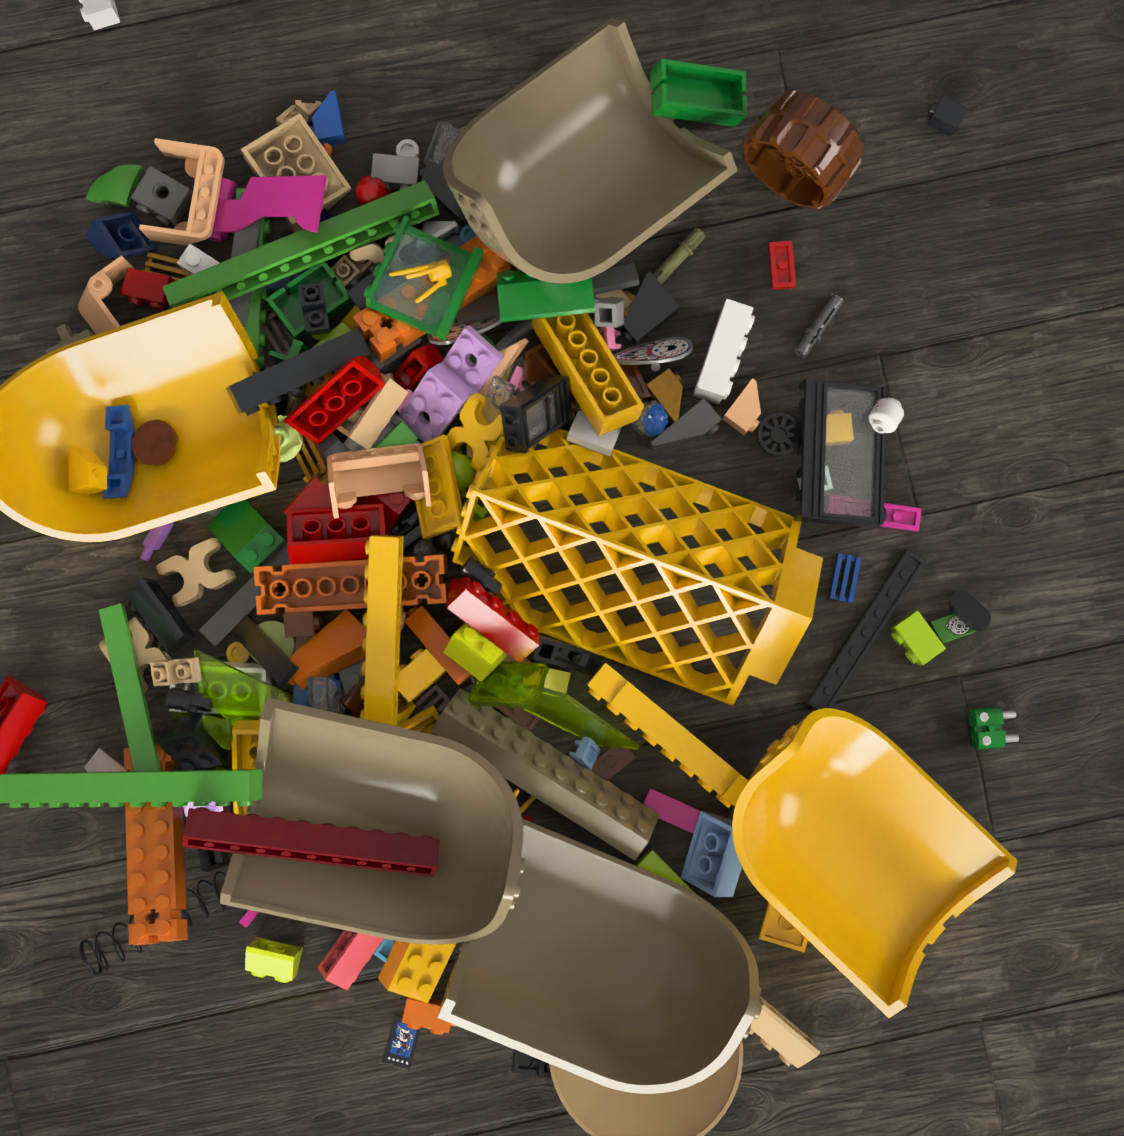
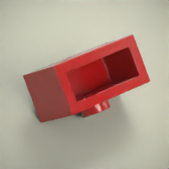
[121,268,176,311]

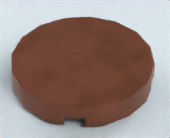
[132,419,178,466]

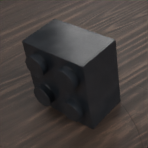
[157,712,232,770]

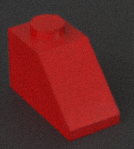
[393,343,444,391]

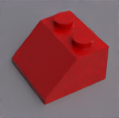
[353,491,415,535]

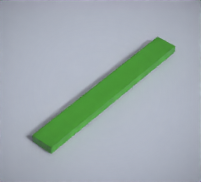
[99,603,162,771]

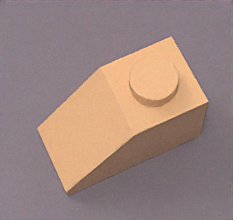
[722,378,761,435]

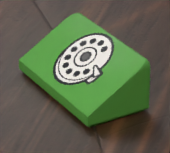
[930,613,976,644]

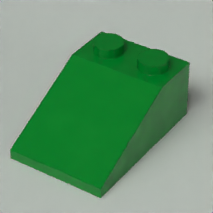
[207,499,287,574]

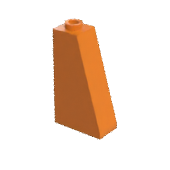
[404,605,472,685]
[288,609,367,690]

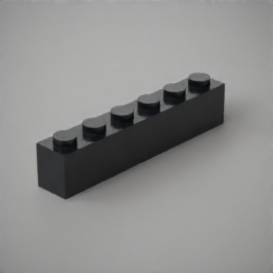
[226,327,371,416]

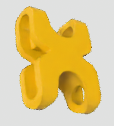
[447,392,504,472]

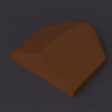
[523,343,561,385]

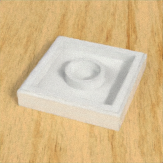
[566,410,622,456]

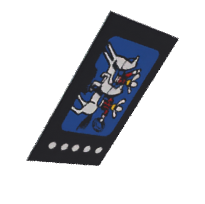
[382,1016,421,1070]

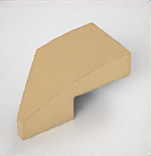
[276,100,322,126]

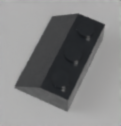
[126,577,196,653]

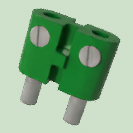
[969,707,1019,750]

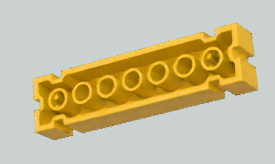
[586,663,748,808]

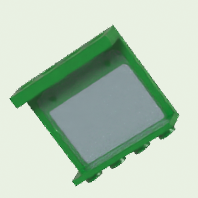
[364,216,484,341]

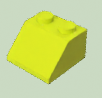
[443,623,507,682]
[245,937,303,983]

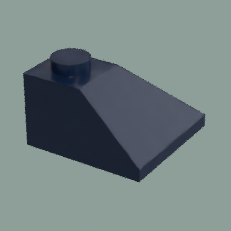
[85,211,158,259]

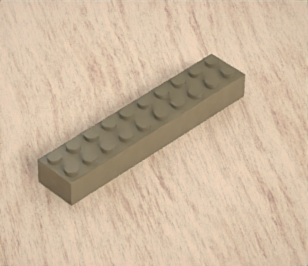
[431,688,659,860]

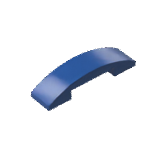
[103,405,135,499]

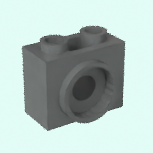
[131,166,193,226]

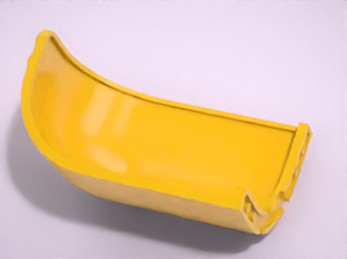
[0,291,281,542]
[732,708,1018,1018]

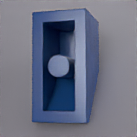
[310,90,347,147]

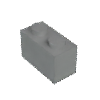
[371,153,421,191]

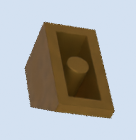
[646,369,683,424]

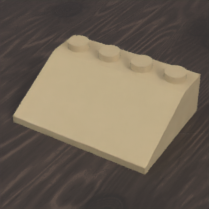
[241,113,352,233]

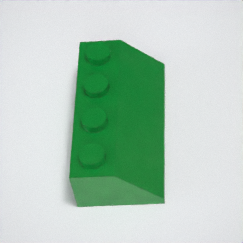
[497,270,595,322]

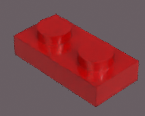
[768,241,796,290]

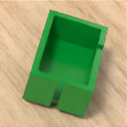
[266,262,352,341]

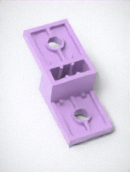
[399,325,504,442]

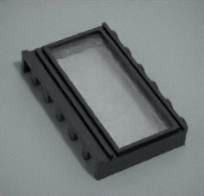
[794,378,889,528]

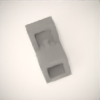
[588,296,624,328]

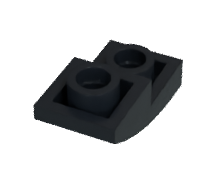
[298,282,330,336]

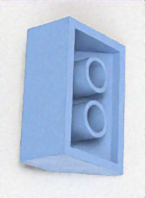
[680,811,742,897]

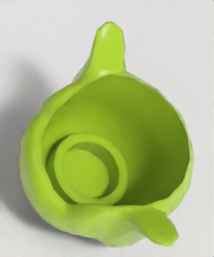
[451,449,476,498]

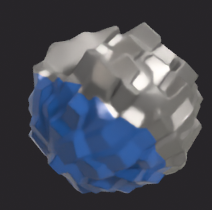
[631,400,668,437]

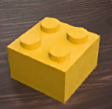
[398,648,447,702]

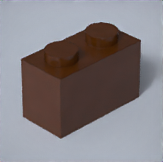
[283,611,325,638]

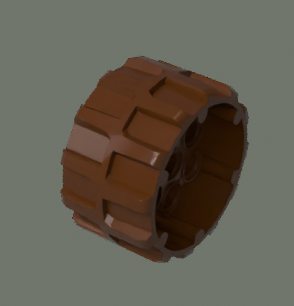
[742,90,864,210]

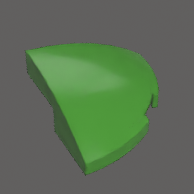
[86,165,143,207]

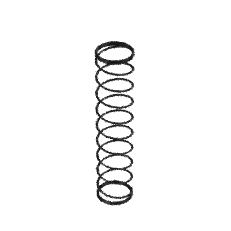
[79,871,226,975]

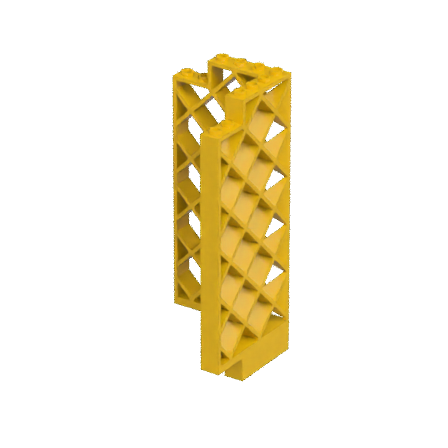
[451,421,823,706]

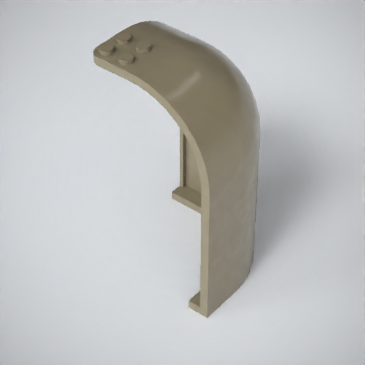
[443,18,738,284]
[220,698,525,944]
[437,819,762,1094]

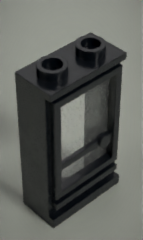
[500,374,573,454]

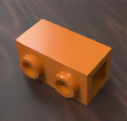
[402,997,456,1035]

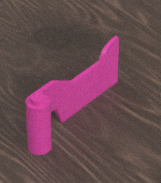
[208,175,327,242]

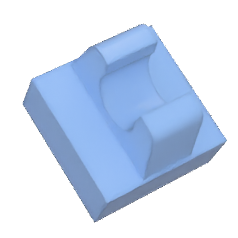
[569,736,601,769]

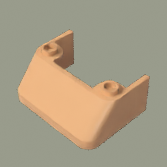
[139,138,225,245]
[78,255,135,334]
[327,444,431,519]

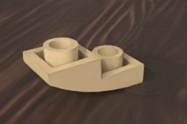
[331,255,375,288]
[150,657,202,686]

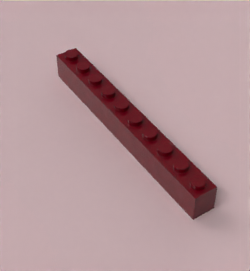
[183,807,440,877]

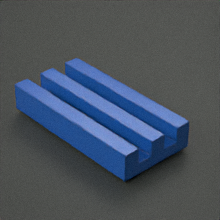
[828,553,861,603]

